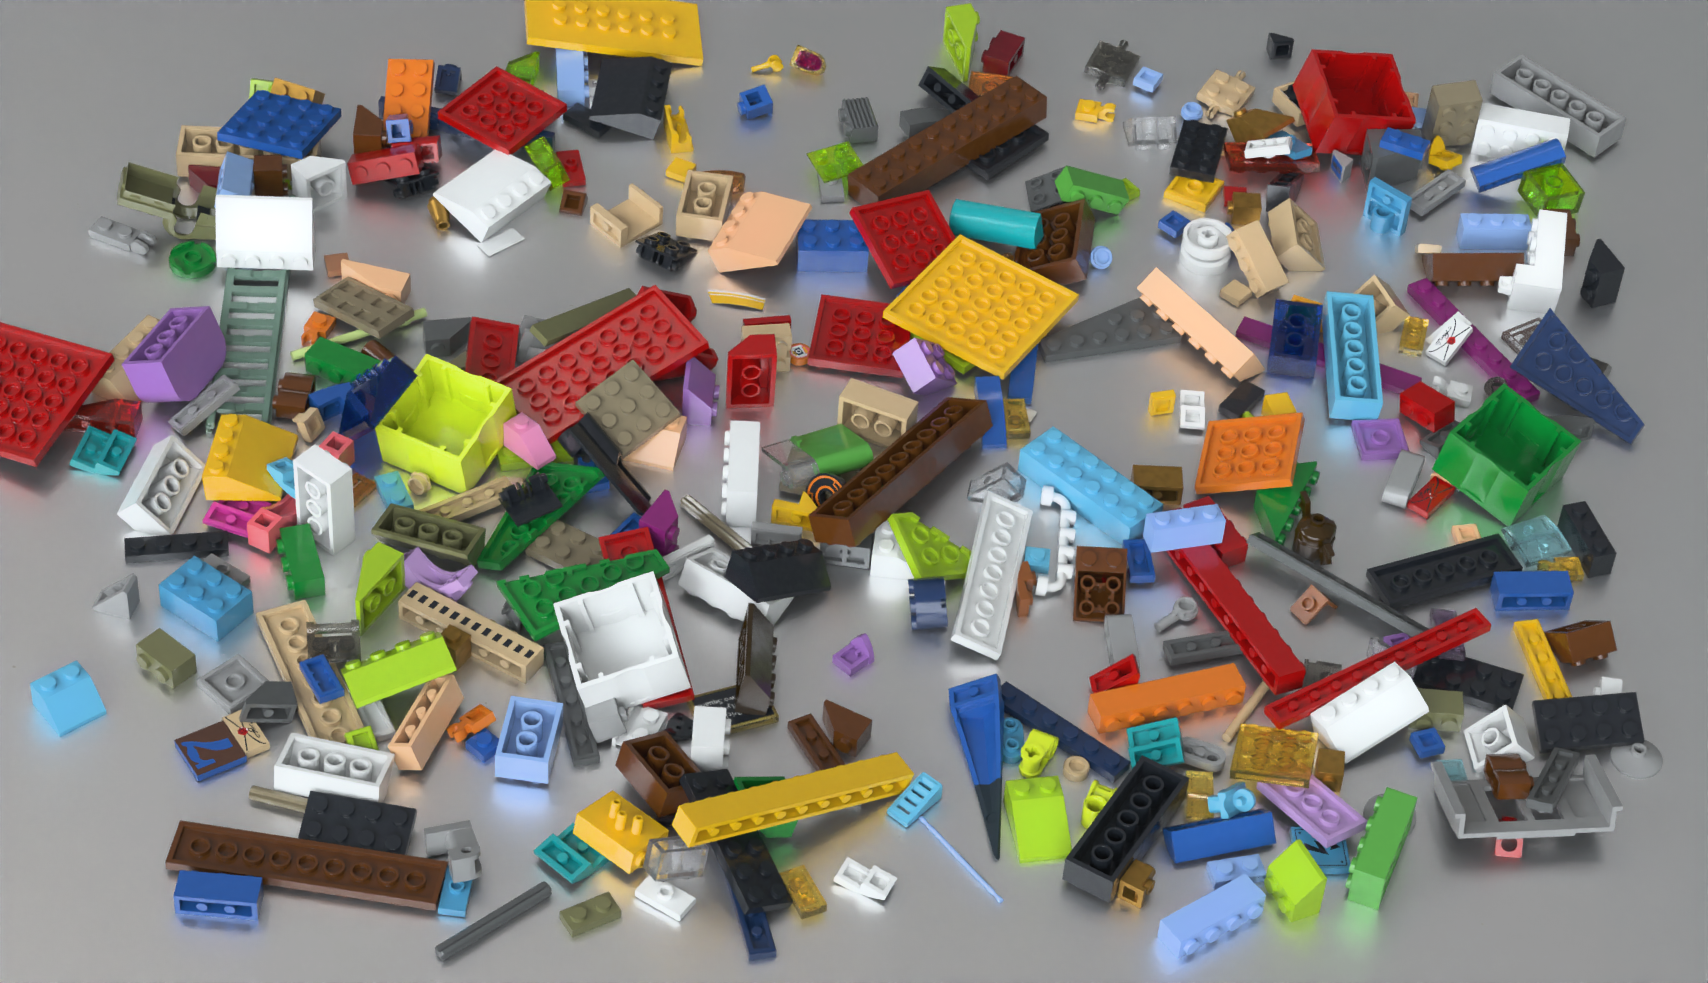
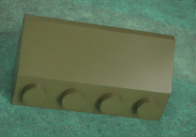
[371,503,486,567]

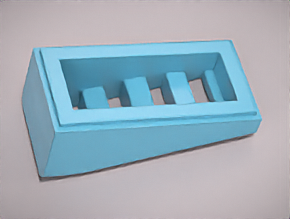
[887,772,943,828]

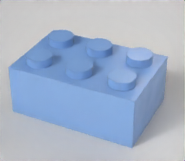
[495,696,563,784]

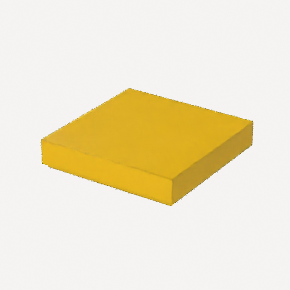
[1164,176,1225,213]

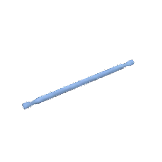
[919,816,1004,903]

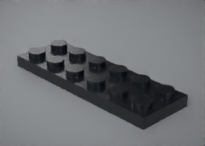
[1366,533,1523,609]
[679,769,793,915]

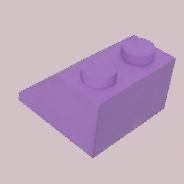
[682,357,720,426]

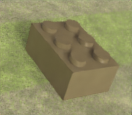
[1422,80,1483,148]

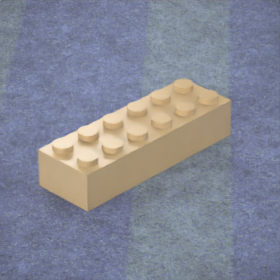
[176,125,322,181]

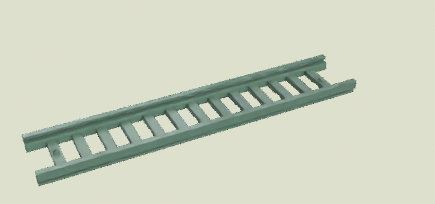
[206,195,296,434]

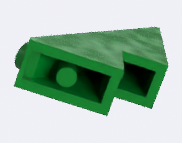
[1254,461,1320,546]

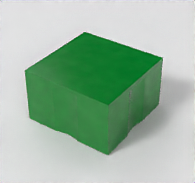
[1432,384,1582,528]

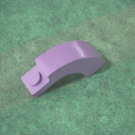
[404,547,478,602]

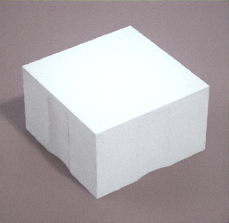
[554,571,691,709]

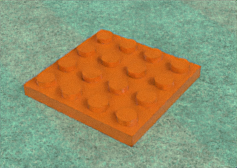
[1194,412,1305,495]

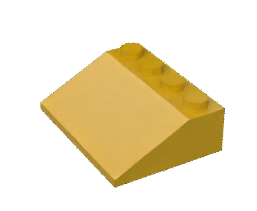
[202,414,298,501]

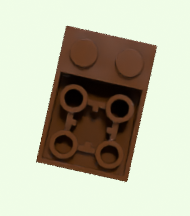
[1073,546,1127,623]

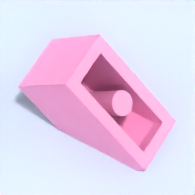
[503,412,556,470]

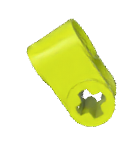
[1019,729,1059,778]
[1081,780,1118,829]

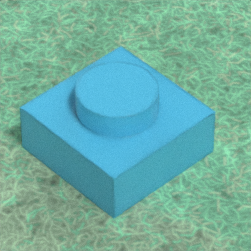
[1024,546,1051,574]

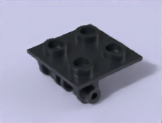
[383,165,439,199]
[635,232,698,272]
[498,472,563,527]

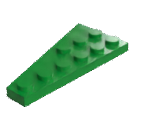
[477,462,605,571]
[496,549,670,642]

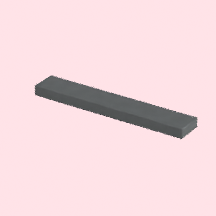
[543,641,600,767]

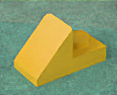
[771,491,818,532]

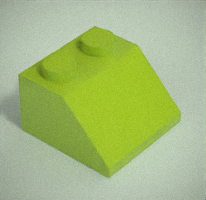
[1264,839,1327,922]

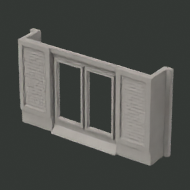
[1431,754,1623,840]

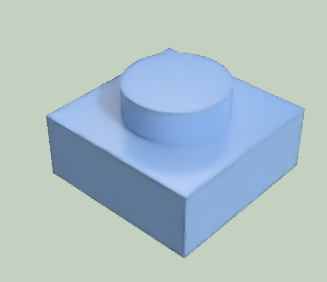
[1133,66,1163,93]

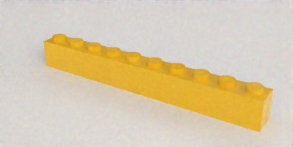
[672,752,914,848]

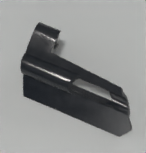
[557,412,651,516]

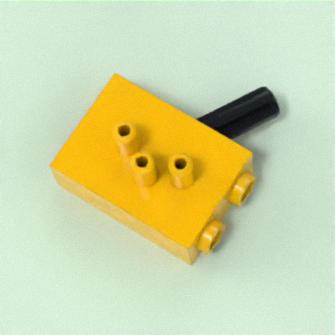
[573,790,675,874]

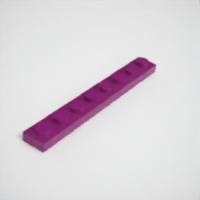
[1407,278,1540,403]

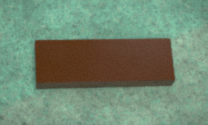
[787,713,846,771]

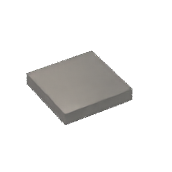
[197,654,269,715]

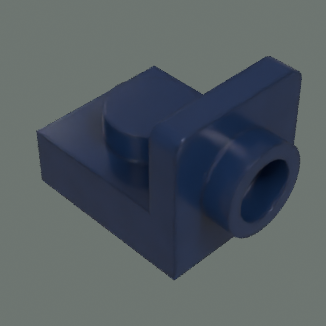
[434,64,462,96]

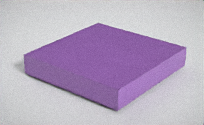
[1351,418,1409,460]

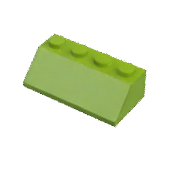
[340,631,457,708]

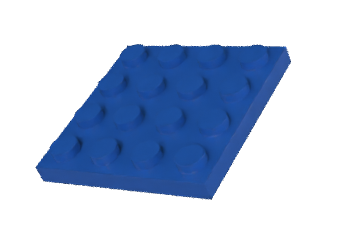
[217,90,342,159]

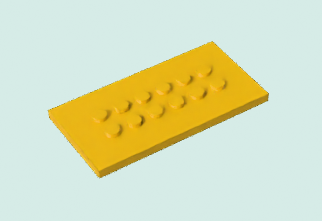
[524,0,703,66]

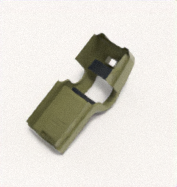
[117,162,217,240]

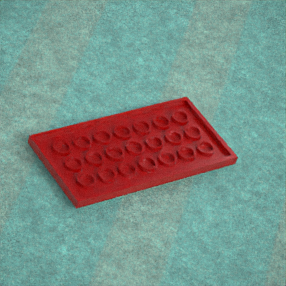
[494,285,709,444]

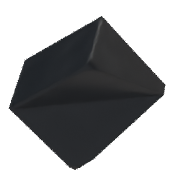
[1266,33,1294,59]

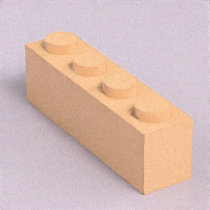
[388,674,464,770]

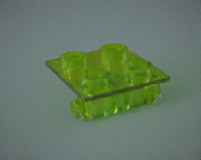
[806,141,863,183]

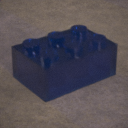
[1266,299,1323,378]

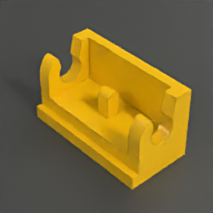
[663,105,694,153]

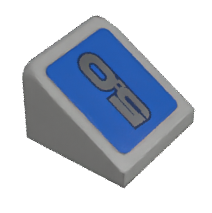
[1330,149,1354,183]

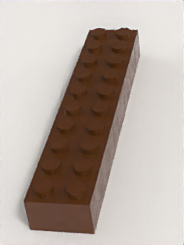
[848,76,1047,205]
[808,397,993,547]

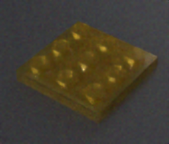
[1230,724,1319,788]

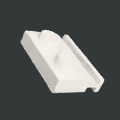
[612,706,668,746]

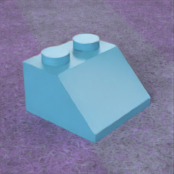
[30,660,107,737]

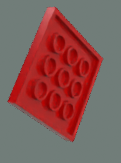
[438,66,567,155]
[849,190,956,289]
[808,294,911,378]

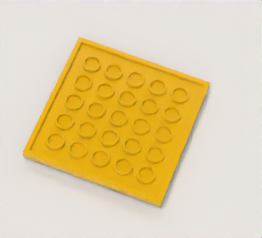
[883,235,1079,380]

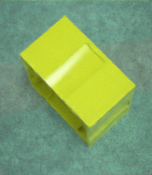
[374,354,517,493]

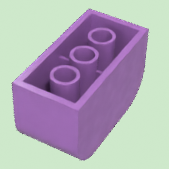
[122,306,226,403]

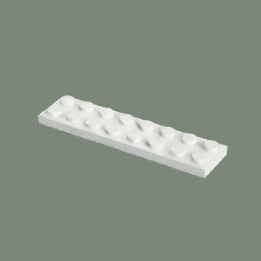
[951,491,1033,660]

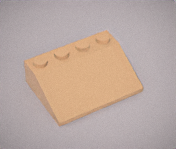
[708,191,812,273]

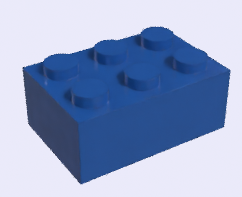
[795,219,869,272]

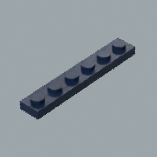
[1001,681,1130,783]

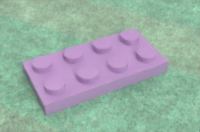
[1256,762,1368,848]

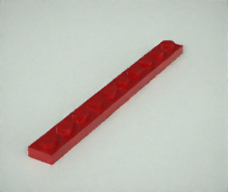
[1264,608,1491,730]

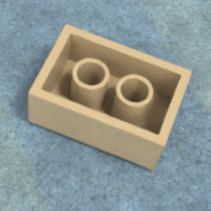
[676,170,733,241]
[837,378,919,449]

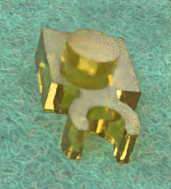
[1537,557,1584,582]

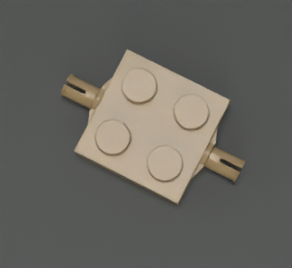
[1196,69,1256,119]

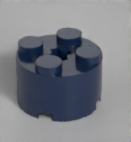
[908,577,948,630]

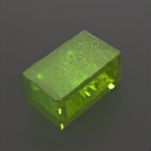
[524,136,570,191]

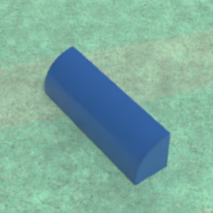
[1470,138,1566,193]
[1163,808,1276,863]

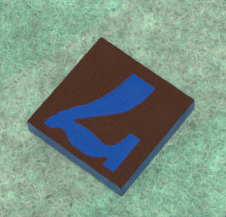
[174,721,247,782]

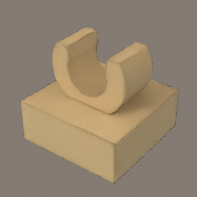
[292,407,326,442]

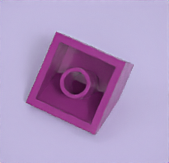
[639,490,680,557]

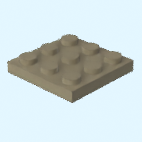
[575,360,680,459]

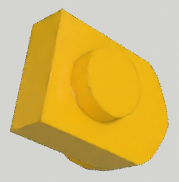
[1428,135,1462,171]

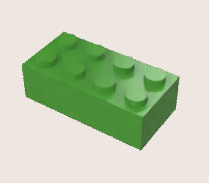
[1345,787,1418,910]

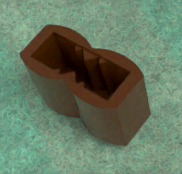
[272,372,316,419]
[1484,754,1534,800]

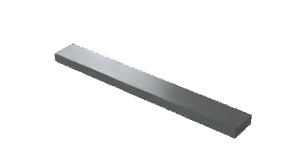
[1246,532,1429,637]

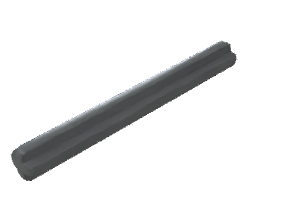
[435,881,552,960]

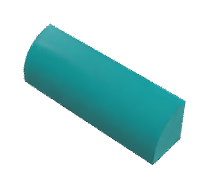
[949,199,1044,249]

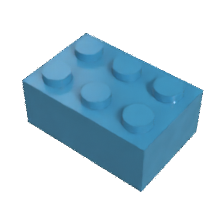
[159,555,254,642]

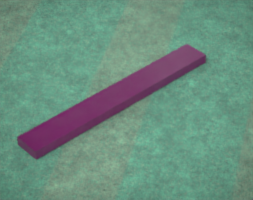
[1235,316,1422,394]

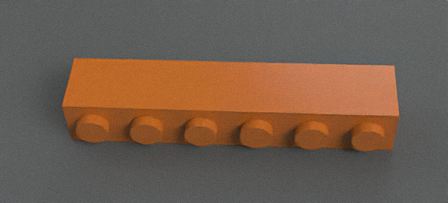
[1087,663,1246,734]

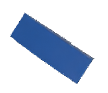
[974,376,1007,449]
[308,379,388,422]

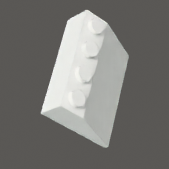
[433,149,551,243]
[216,195,316,270]

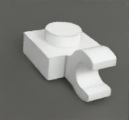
[1431,376,1474,408]

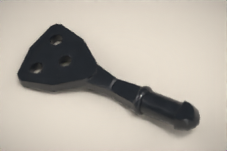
[649,712,693,740]

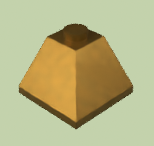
[1226,107,1295,145]

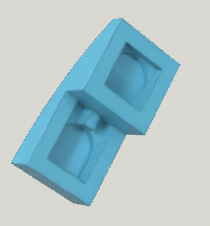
[267,457,296,499]

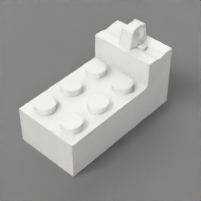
[1498,209,1567,314]

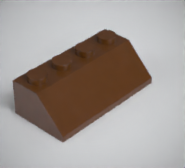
[1422,253,1524,286]

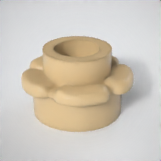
[407,471,431,495]

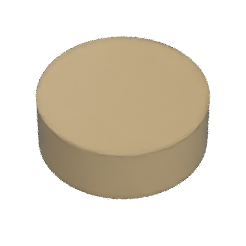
[1063,756,1090,782]

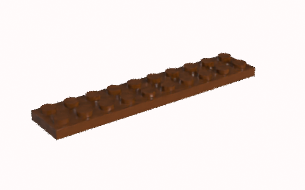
[165,820,448,911]

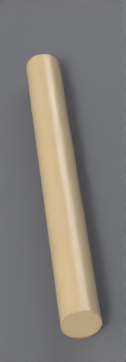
[1222,680,1270,742]

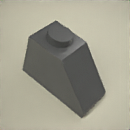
[423,317,471,357]
[239,681,298,723]

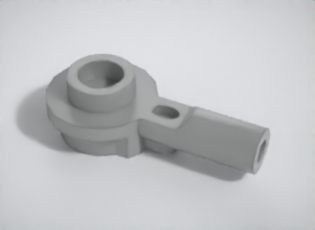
[1154,596,1199,632]

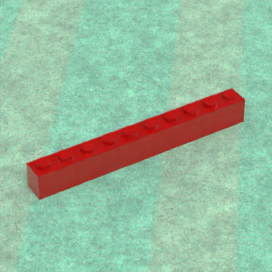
[1166,508,1306,696]

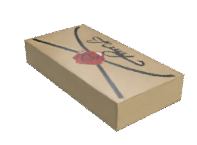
[222,710,270,758]

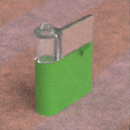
[761,424,874,489]

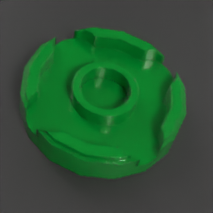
[169,241,216,278]

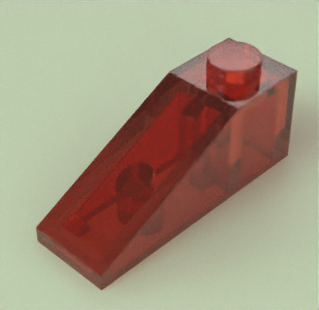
[63,398,143,438]

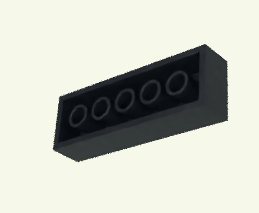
[1062,755,1189,903]

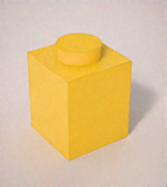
[1261,392,1297,416]

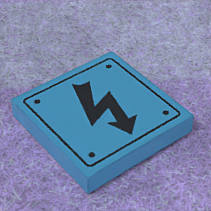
[1289,827,1350,874]

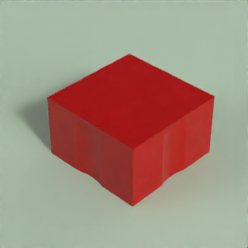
[1292,49,1416,155]

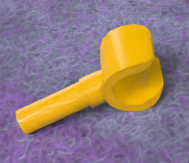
[751,55,784,72]

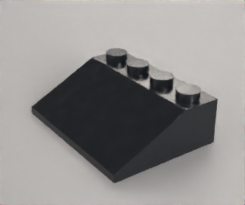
[589,57,673,140]

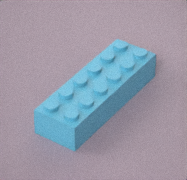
[1321,291,1383,420]
[1018,426,1163,545]

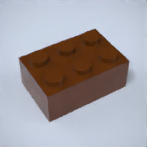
[615,731,701,817]

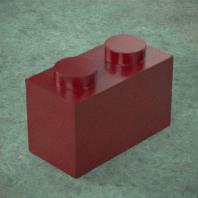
[981,30,1025,80]

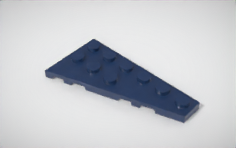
[1510,308,1645,445]

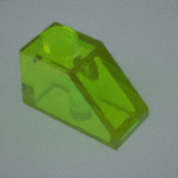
[505,51,540,86]

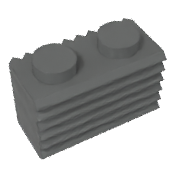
[838,97,878,144]

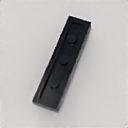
[124,531,229,564]

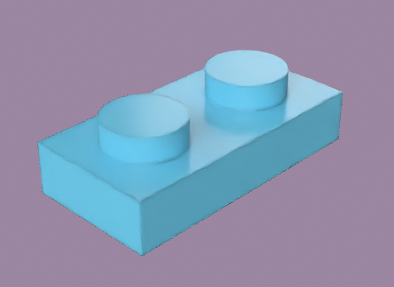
[374,471,414,509]

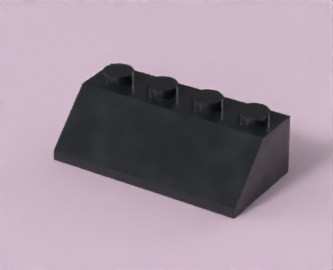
[724,538,831,603]

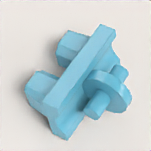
[1207,782,1256,819]

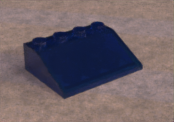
[338,355,418,440]

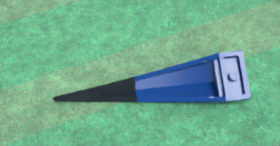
[948,673,1004,860]

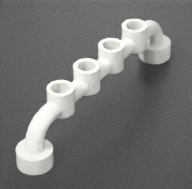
[1034,485,1077,596]

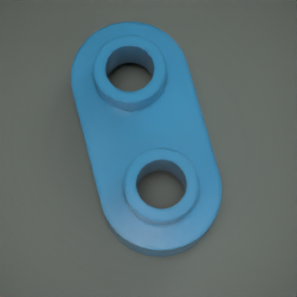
[1003,717,1024,764]

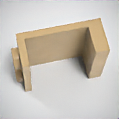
[590,183,663,248]

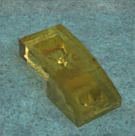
[1185,771,1214,820]

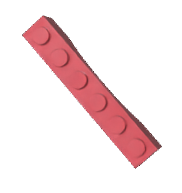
[247,431,355,554]

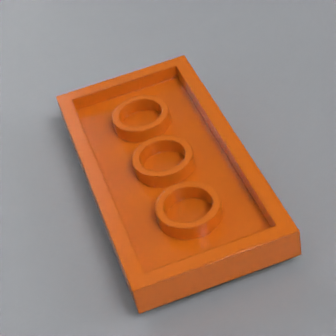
[383,59,435,148]

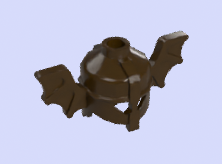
[1292,491,1337,566]

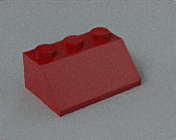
[725,334,777,409]

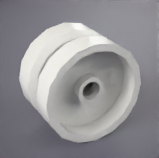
[1180,218,1232,276]

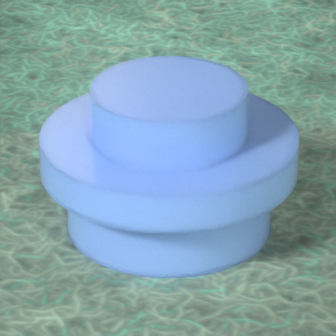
[1181,102,1203,121]
[1090,246,1112,269]

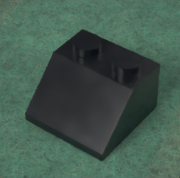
[1580,239,1625,309]

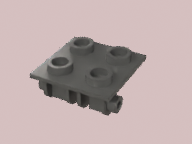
[1025,167,1069,212]

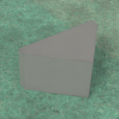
[92,573,140,620]

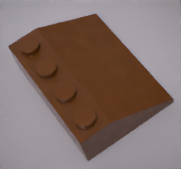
[1014,199,1095,285]

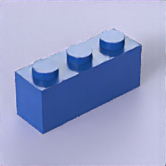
[1490,571,1574,611]
[173,870,264,921]

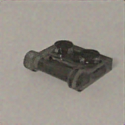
[306,619,361,663]

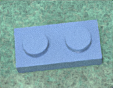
[1206,854,1266,889]

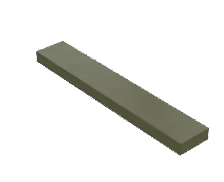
[529,288,636,347]

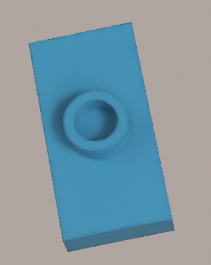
[1265,130,1312,160]
[438,865,474,917]

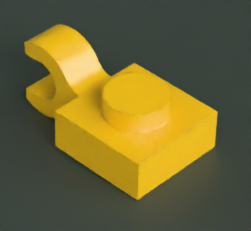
[1075,99,1116,123]

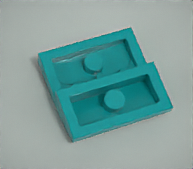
[69,425,137,475]
[1126,717,1185,769]
[533,823,610,884]

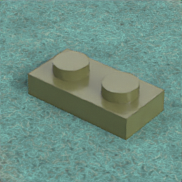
[559,891,621,938]

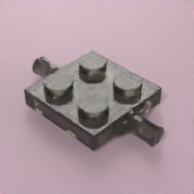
[1084,40,1141,90]

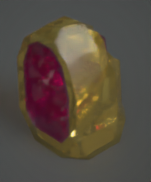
[789,45,827,75]

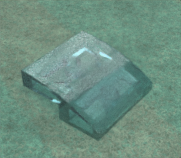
[1501,515,1572,568]

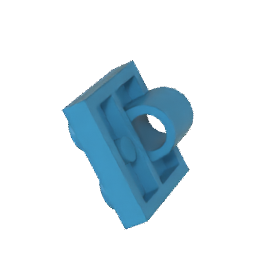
[1363,177,1412,237]

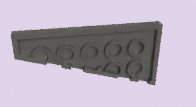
[1038,298,1181,363]

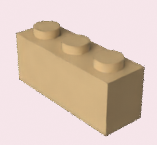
[1226,220,1289,299]

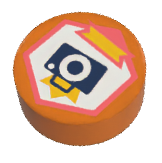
[789,343,810,366]

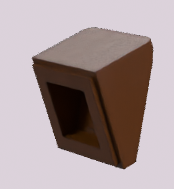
[559,189,588,216]

